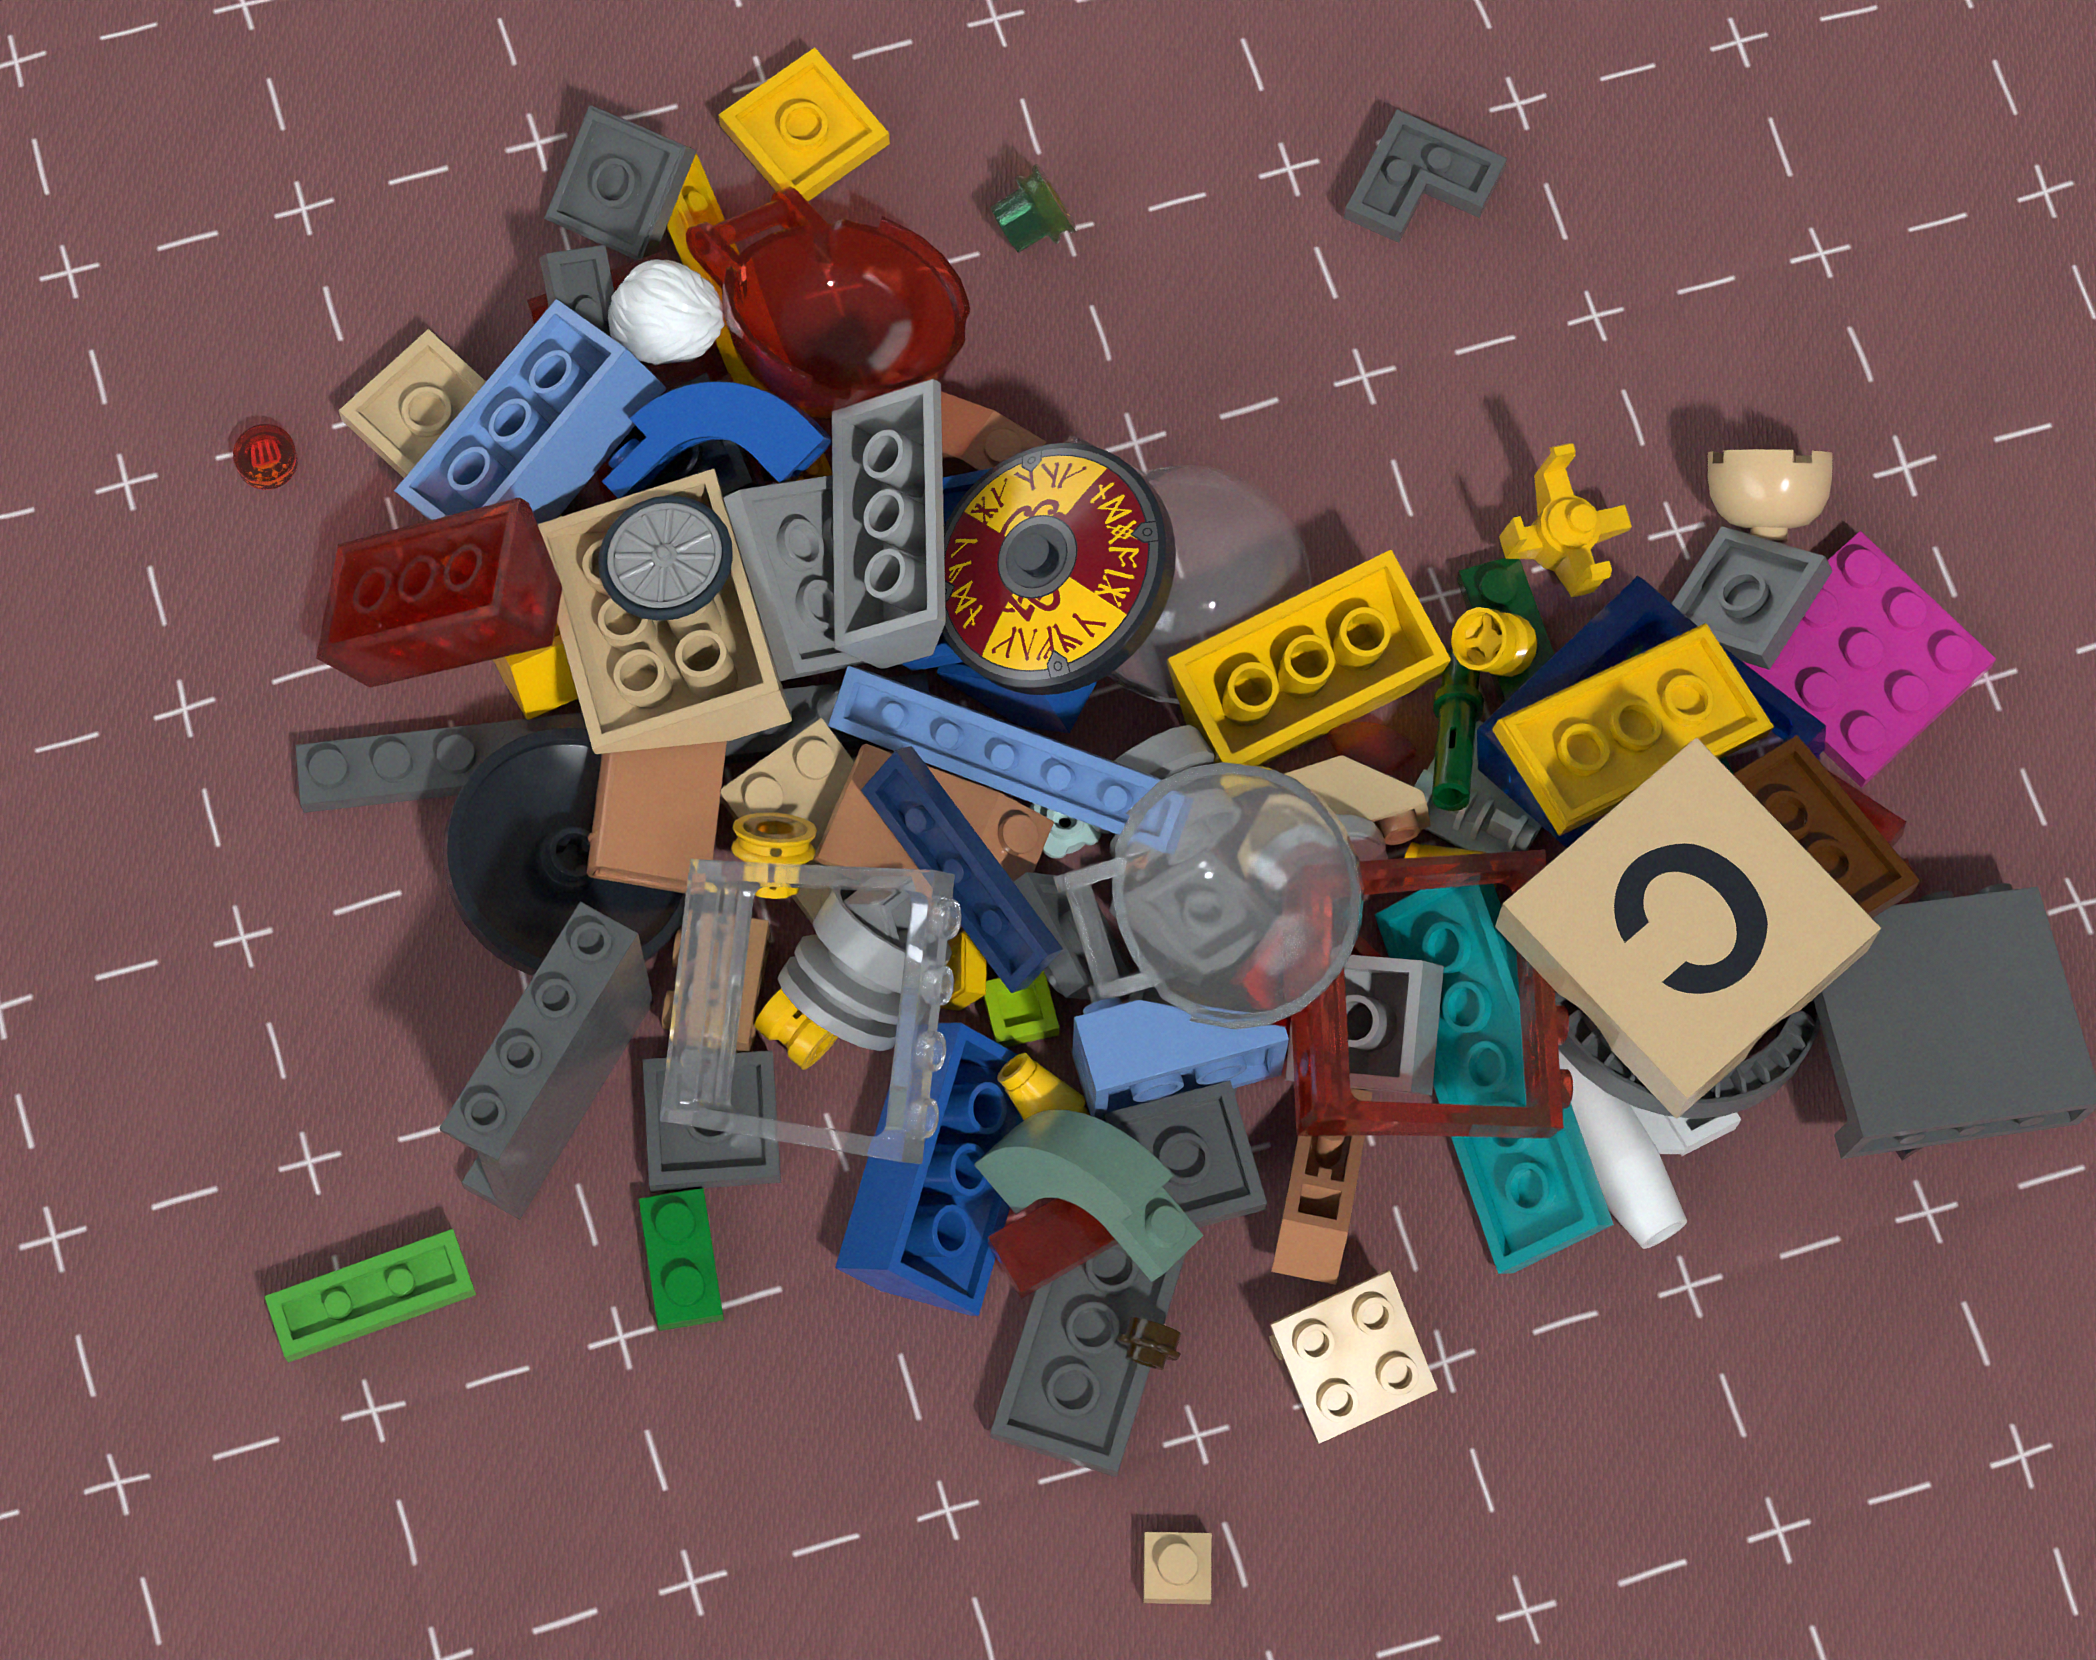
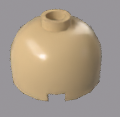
[1708,449,1833,541]

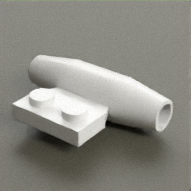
[1542,1022,1741,1249]

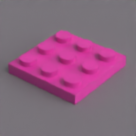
[1729,531,1996,788]

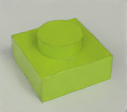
[983,970,1059,1048]

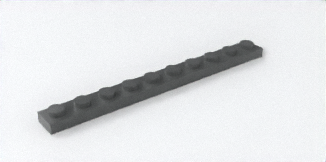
[295,673,929,813]

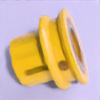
[731,813,817,899]

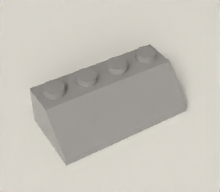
[832,379,946,669]

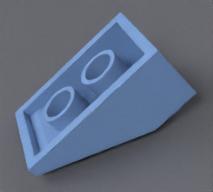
[1072,998,1289,1121]

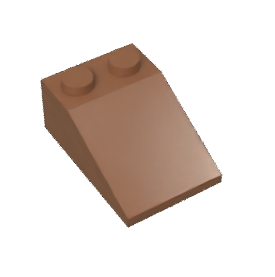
[813,744,1054,935]

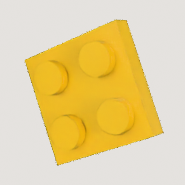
[718,47,890,212]

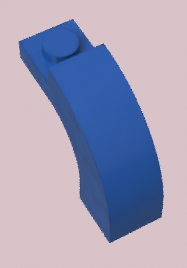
[602,382,832,499]

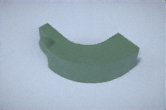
[974,1110,1204,1282]

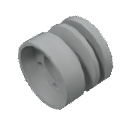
[778,880,952,1051]

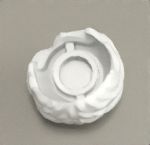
[608,259,725,365]

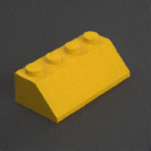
[1166,550,1451,780]

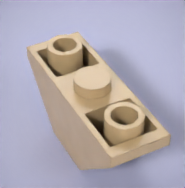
[1239,755,1431,885]

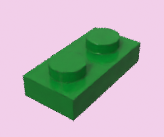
[639,1188,724,1331]

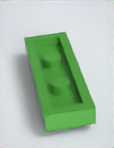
[264,1229,476,1363]

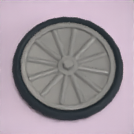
[599,495,733,621]

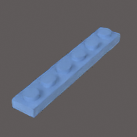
[828,666,1193,852]

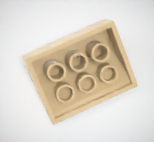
[531,469,792,754]

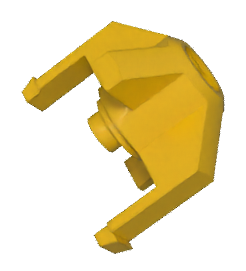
[1499,443,1632,597]

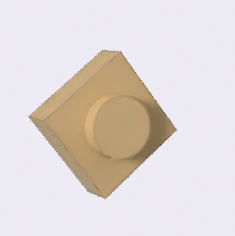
[1143,1532,1212,1604]

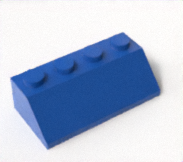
[835,1023,1024,1316]

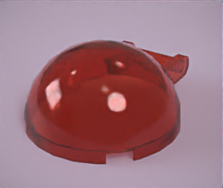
[686,187,970,421]

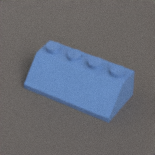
[394,299,666,581]

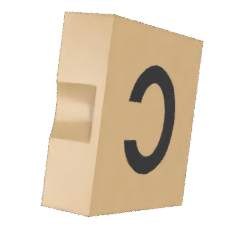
[1495,737,1881,1119]

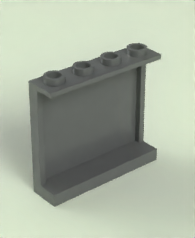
[1813,883,2096,1159]
[439,902,654,1220]

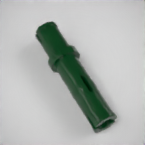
[1432,647,1484,811]

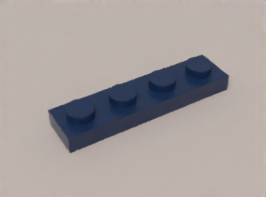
[861,746,1063,993]

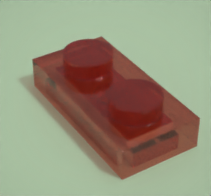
[988,1198,1118,1299]

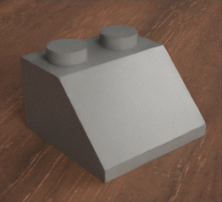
[1285,951,1444,1095]

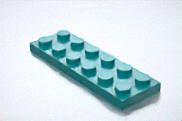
[1375,862,1614,1274]

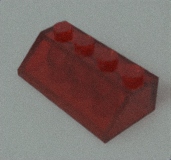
[316,497,563,688]

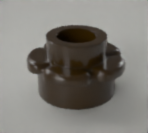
[1117,1317,1181,1370]

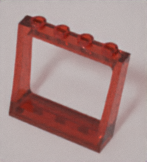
[1285,850,1573,1138]

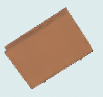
[587,741,727,896]

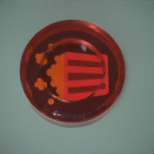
[233,424,298,490]

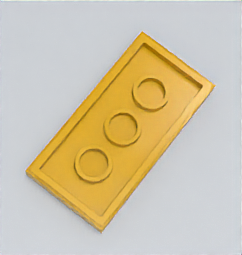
[1492,623,1774,836]

